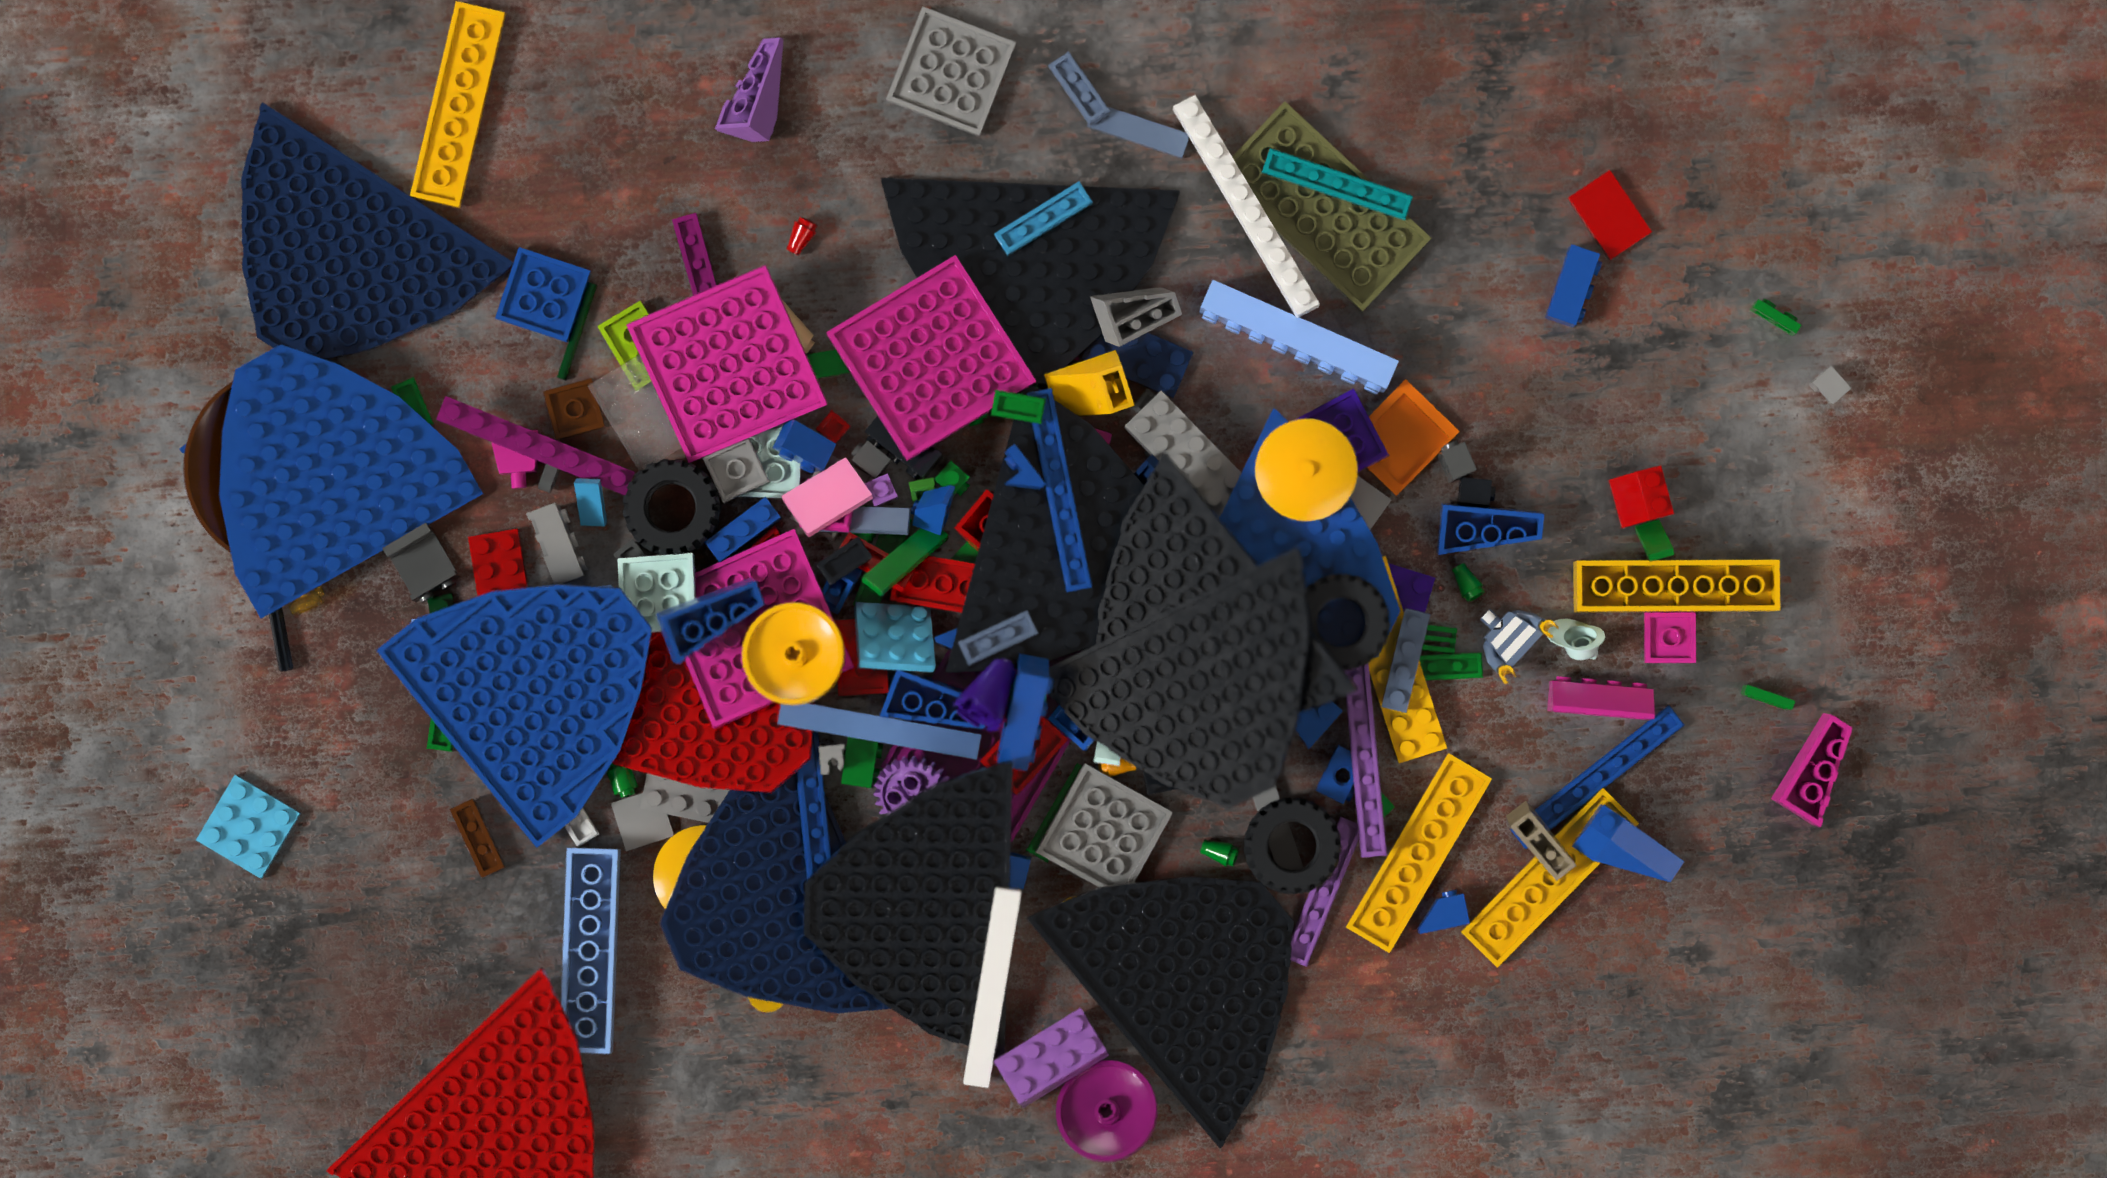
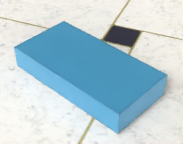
[574,478,607,527]

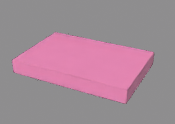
[781,457,873,538]

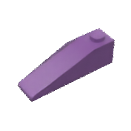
[715,37,784,142]

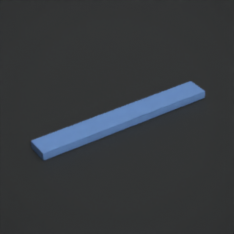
[777,704,981,760]

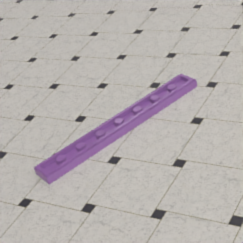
[1345,663,1387,858]

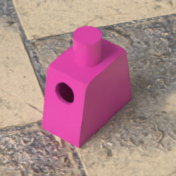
[491,430,541,489]

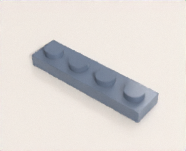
[1381,608,1430,713]

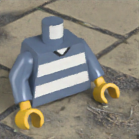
[1480,609,1559,684]

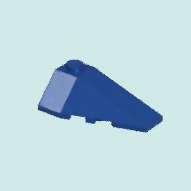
[1572,804,1684,882]

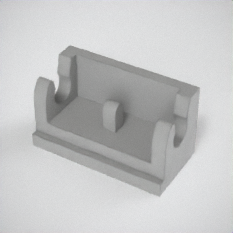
[819,744,847,775]

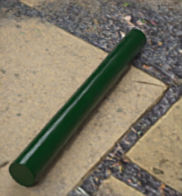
[557,282,598,381]

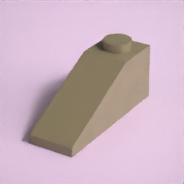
[1506,801,1577,881]

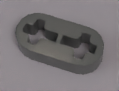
[538,464,560,493]

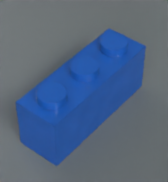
[1545,244,1602,328]
[705,497,782,562]

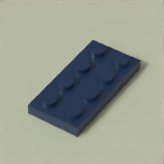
[1081,332,1193,399]

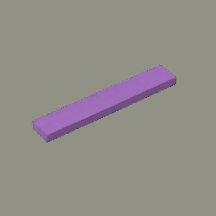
[1291,817,1359,967]

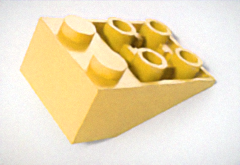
[1044,350,1135,416]

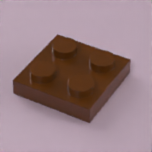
[543,378,605,440]

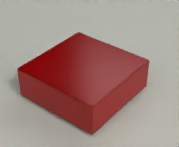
[816,410,851,444]

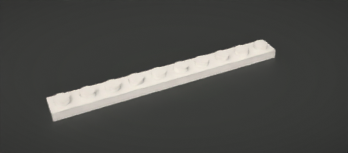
[1173,95,1320,318]

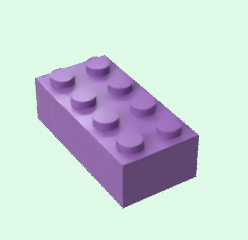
[994,1008,1109,1108]

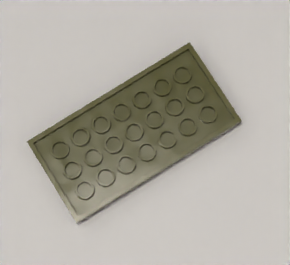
[1232,101,1431,312]

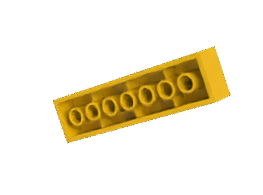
[1573,560,1780,613]

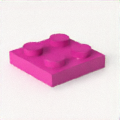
[1644,612,1696,663]

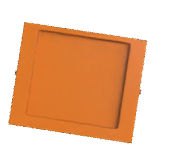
[1367,379,1460,496]

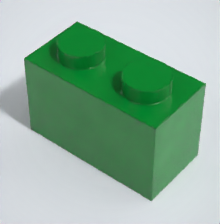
[841,737,883,788]

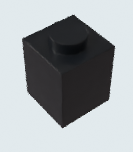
[1457,477,1496,507]

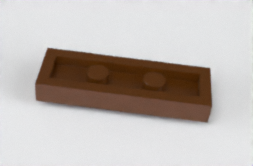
[450,799,505,878]

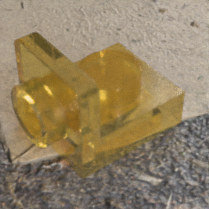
[288,585,325,616]

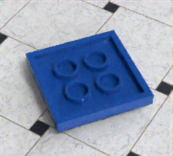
[495,247,591,343]

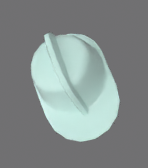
[1547,618,1605,660]

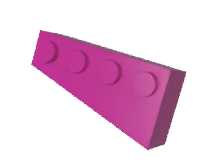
[1771,713,1852,828]

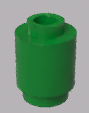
[606,763,638,798]

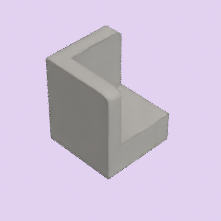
[1808,366,1851,404]

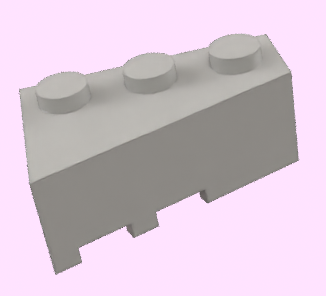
[1090,287,1182,347]
[526,503,588,585]

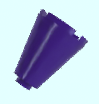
[954,658,1016,731]

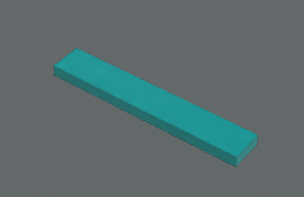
[1262,148,1413,221]

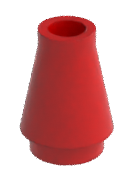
[786,216,818,256]

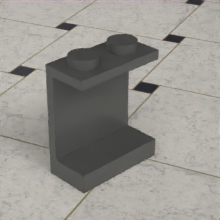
[382,523,460,603]

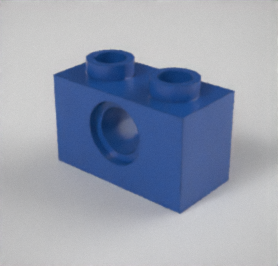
[1315,745,1355,804]

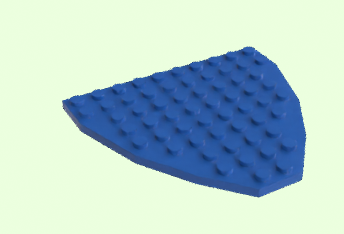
[219,344,483,618]
[376,584,652,848]

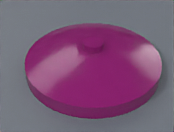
[1056,1060,1158,1163]

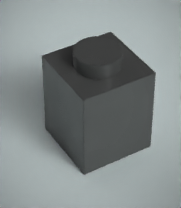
[851,441,892,479]

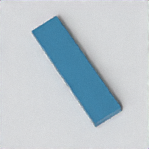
[994,181,1093,256]

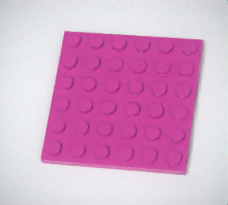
[826,255,1036,461]
[626,264,828,463]
[685,529,854,729]

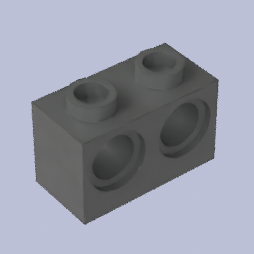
[1437,440,1477,483]

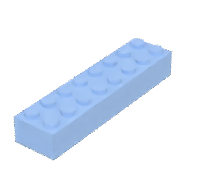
[1199,280,1399,395]
[561,848,621,1054]

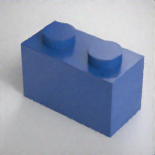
[773,420,836,473]

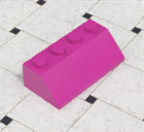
[1547,676,1655,720]

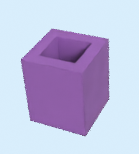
[864,473,899,507]

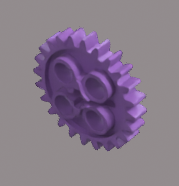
[873,756,950,814]

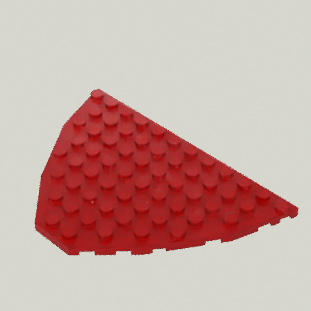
[612,526,816,793]
[326,967,595,1178]

